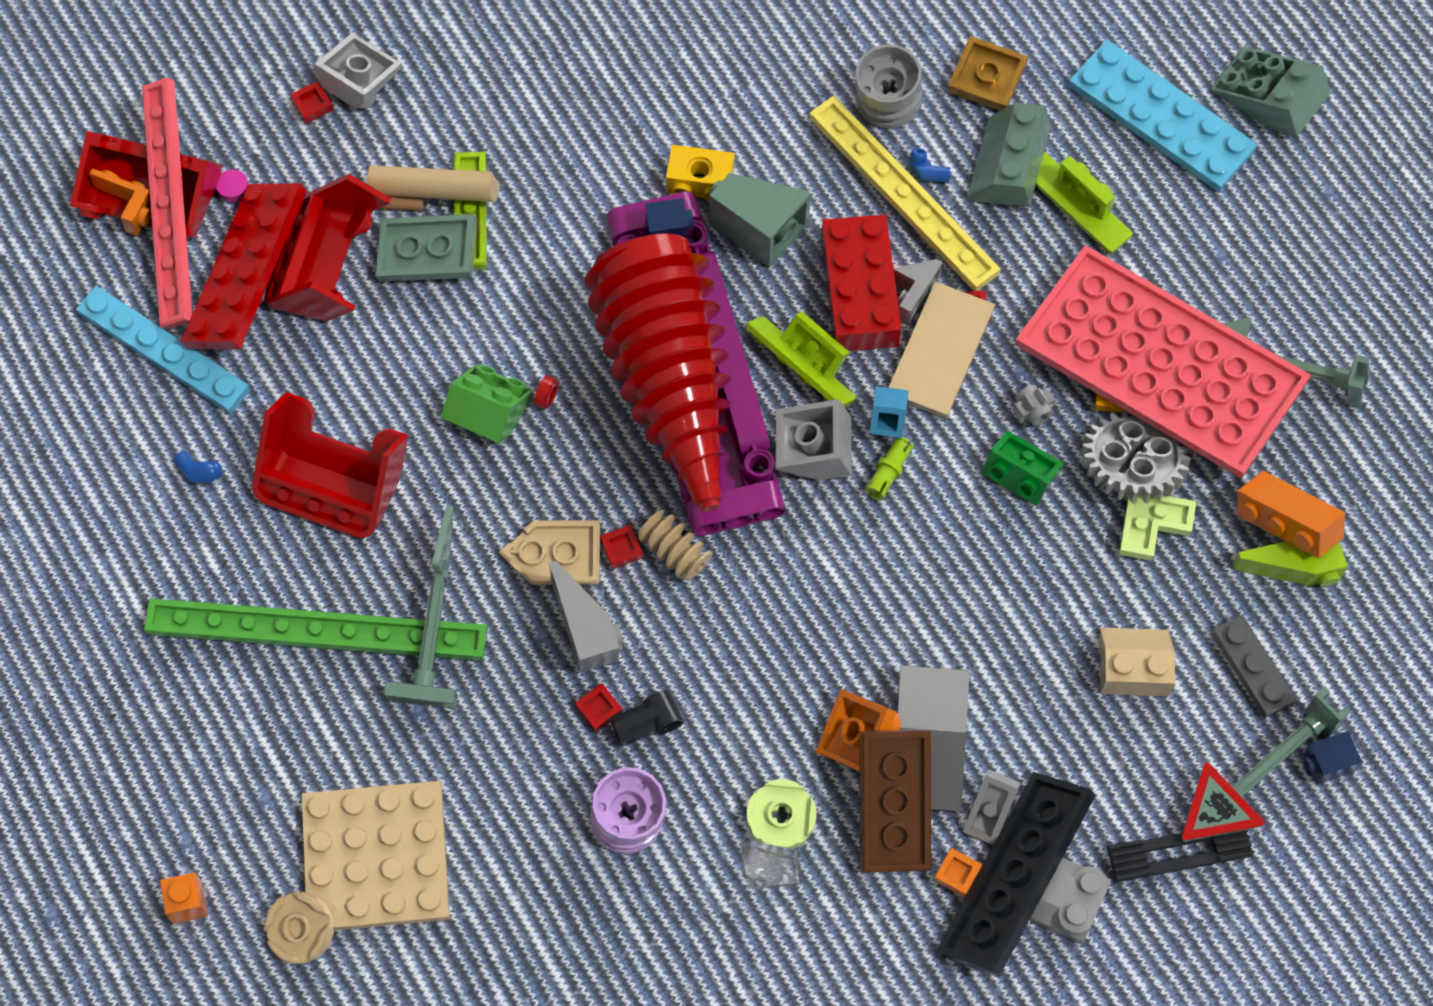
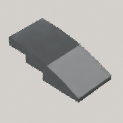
[897,665,969,812]

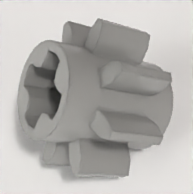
[1013,385,1056,426]

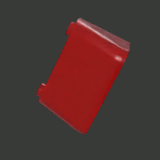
[70,131,223,242]

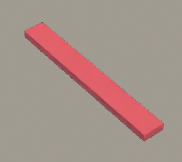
[142,77,192,330]

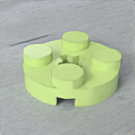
[747,779,817,851]

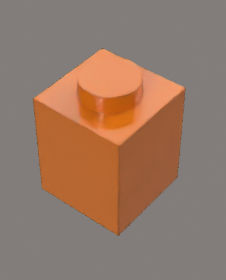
[160,872,208,924]

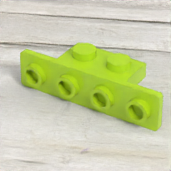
[1036,151,1133,254]
[745,312,857,407]

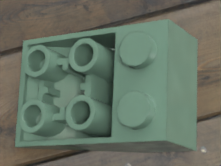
[1211,46,1331,136]

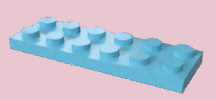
[1068,39,1258,193]

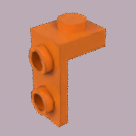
[89,168,151,236]

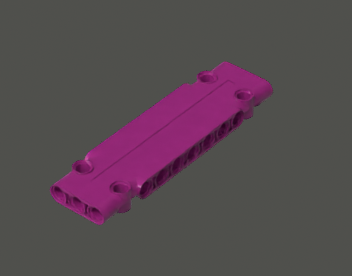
[605,192,786,536]

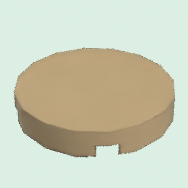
[264,892,334,964]

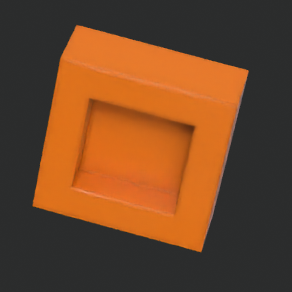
[934,848,982,898]

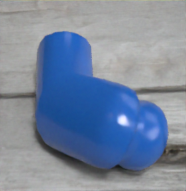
[908,148,951,183]
[173,451,222,484]

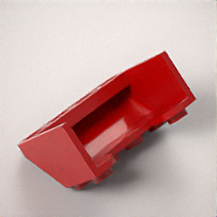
[252,392,409,538]

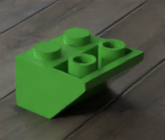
[440,364,534,444]

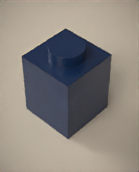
[645,198,694,241]
[1302,731,1362,785]

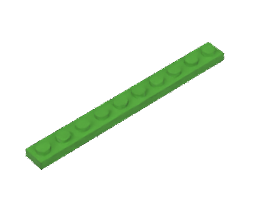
[144,598,488,661]

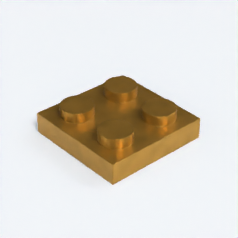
[947,36,1029,111]

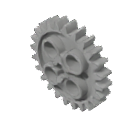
[1080,411,1191,504]

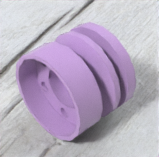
[590,767,666,854]

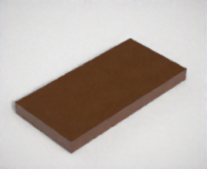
[859,729,931,873]

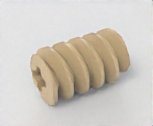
[638,509,713,581]

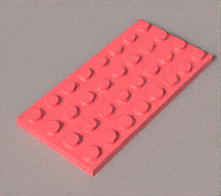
[1015,245,1311,479]

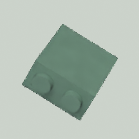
[708,173,811,268]

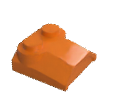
[815,689,901,772]

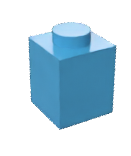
[869,386,909,438]

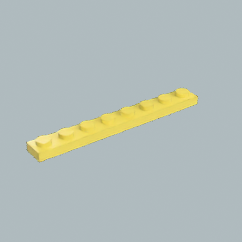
[809,95,1001,291]

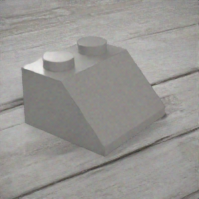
[776,399,852,480]

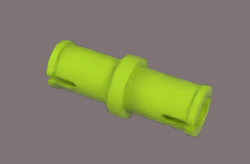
[865,436,914,501]

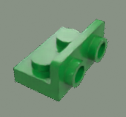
[981,430,1064,506]

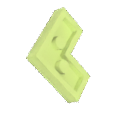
[1119,495,1196,561]

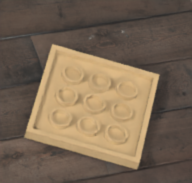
[302,781,450,931]

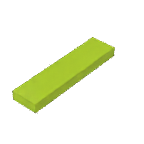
[454,152,487,270]

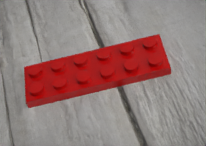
[181,183,307,350]

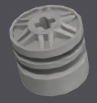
[855,44,922,129]

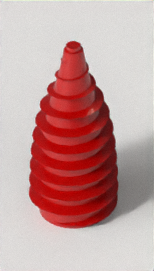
[585,234,731,512]

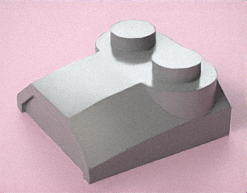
[313,32,403,108]
[1030,858,1112,945]

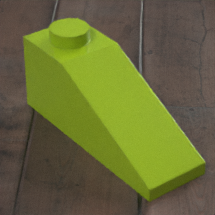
[1233,541,1348,587]

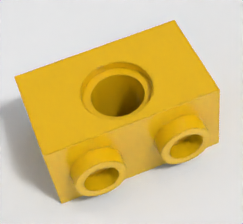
[666,144,735,201]

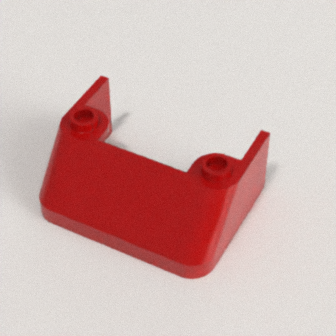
[265,174,391,321]

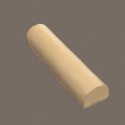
[367,165,500,202]

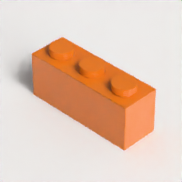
[1237,471,1345,559]

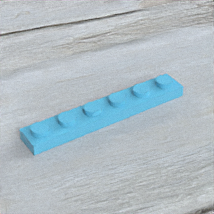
[76,285,251,415]

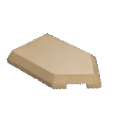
[499,520,600,585]

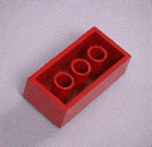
[821,214,901,351]

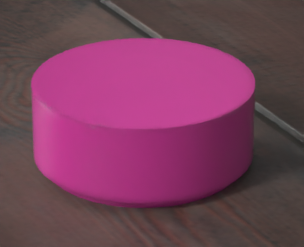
[216,169,249,203]

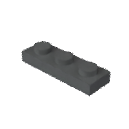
[1211,614,1296,719]

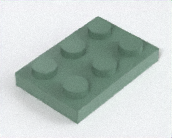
[375,214,477,282]

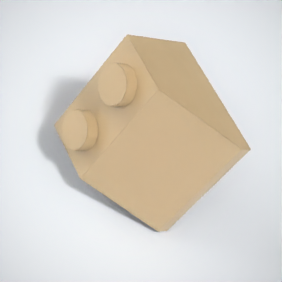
[1099,627,1175,696]

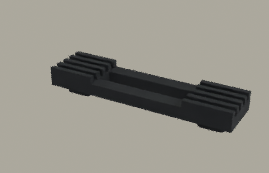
[1107,830,1254,883]

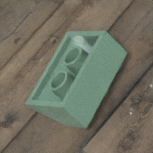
[967,103,1051,207]

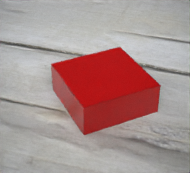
[290,81,334,124]
[600,525,643,570]
[575,683,623,733]

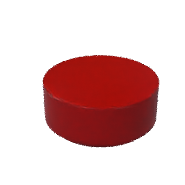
[534,375,559,410]

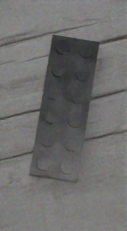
[936,772,1096,978]

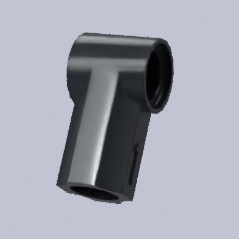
[610,690,684,747]

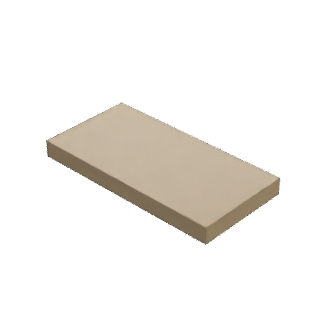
[888,282,995,419]

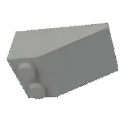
[549,561,624,673]

